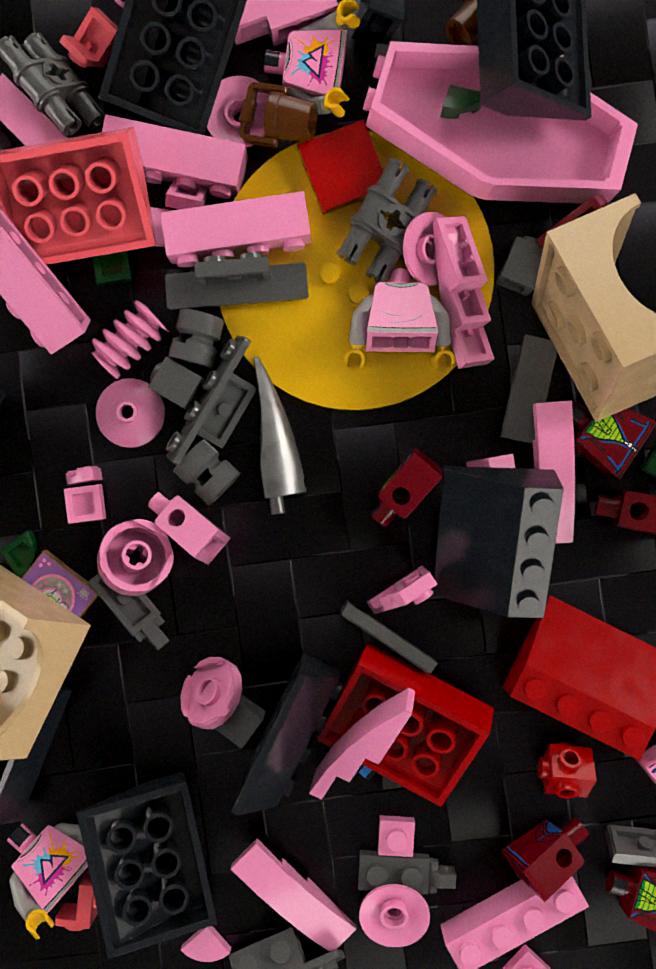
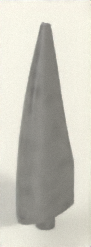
[254,357,307,515]

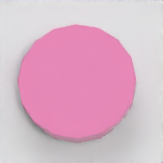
[180,657,242,730]

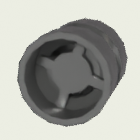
[168,308,225,370]
[173,439,241,506]

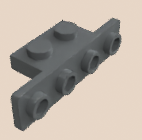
[165,252,309,311]
[166,335,258,466]
[229,927,345,969]

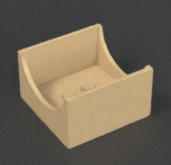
[531,193,656,422]
[0,565,91,761]

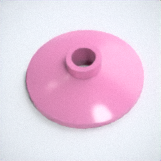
[207,76,269,148]
[403,212,445,286]
[96,378,165,448]
[359,884,430,947]

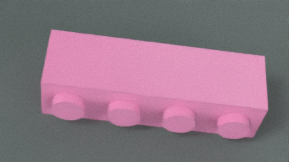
[102,114,248,199]
[160,191,311,267]
[0,208,91,355]
[440,876,589,969]

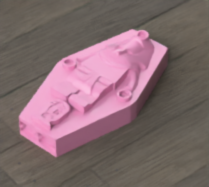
[363,41,638,204]

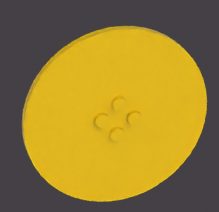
[220,131,494,411]

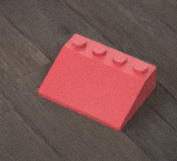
[0,126,156,265]

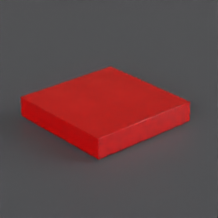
[297,120,383,215]

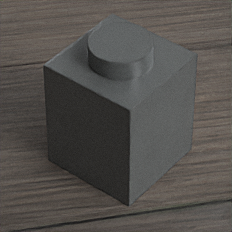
[495,236,543,297]
[148,357,205,410]
[214,694,266,749]

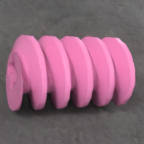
[91,300,169,379]

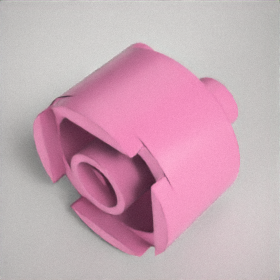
[97,519,174,596]

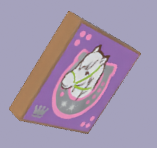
[21,550,98,618]

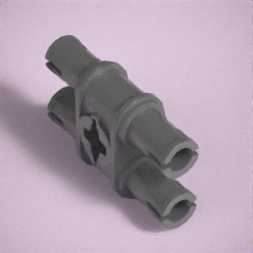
[0,32,107,137]
[336,158,437,283]

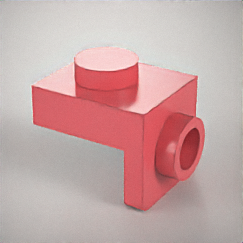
[59,6,118,68]
[55,870,98,931]

